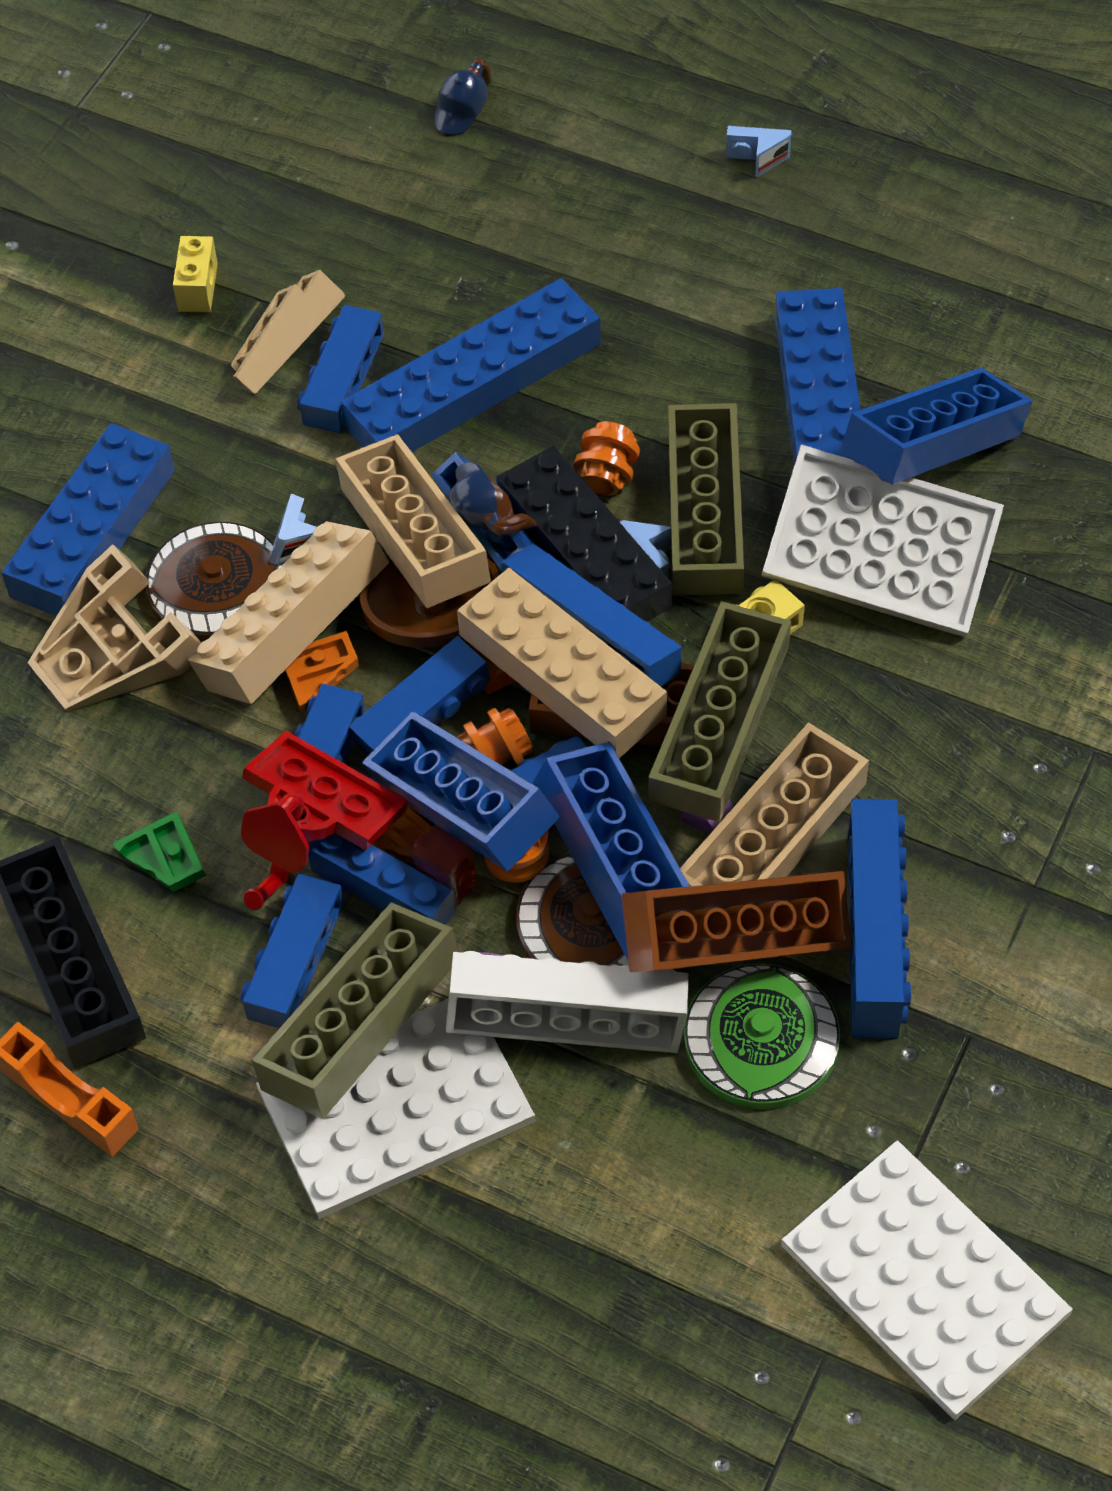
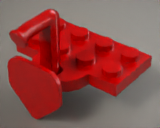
[241,731,409,910]

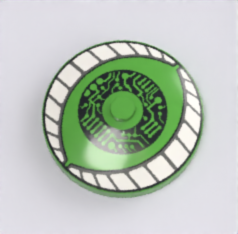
[684,964,840,1110]

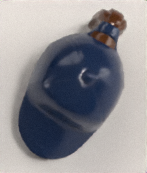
[435,58,492,135]
[449,462,537,536]

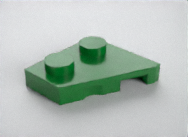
[113,811,207,892]

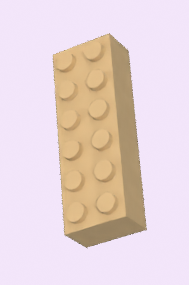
[335,434,491,608]
[188,521,389,704]
[457,568,667,758]
[680,722,869,886]

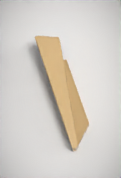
[231,270,345,394]

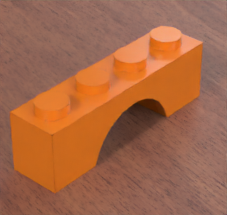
[0,1022,139,1157]

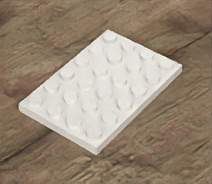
[761,445,1004,638]
[256,999,535,1219]
[781,1140,1072,1420]

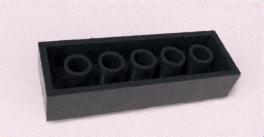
[496,446,672,622]
[0,837,146,1069]

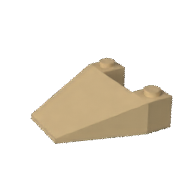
[27,544,201,711]

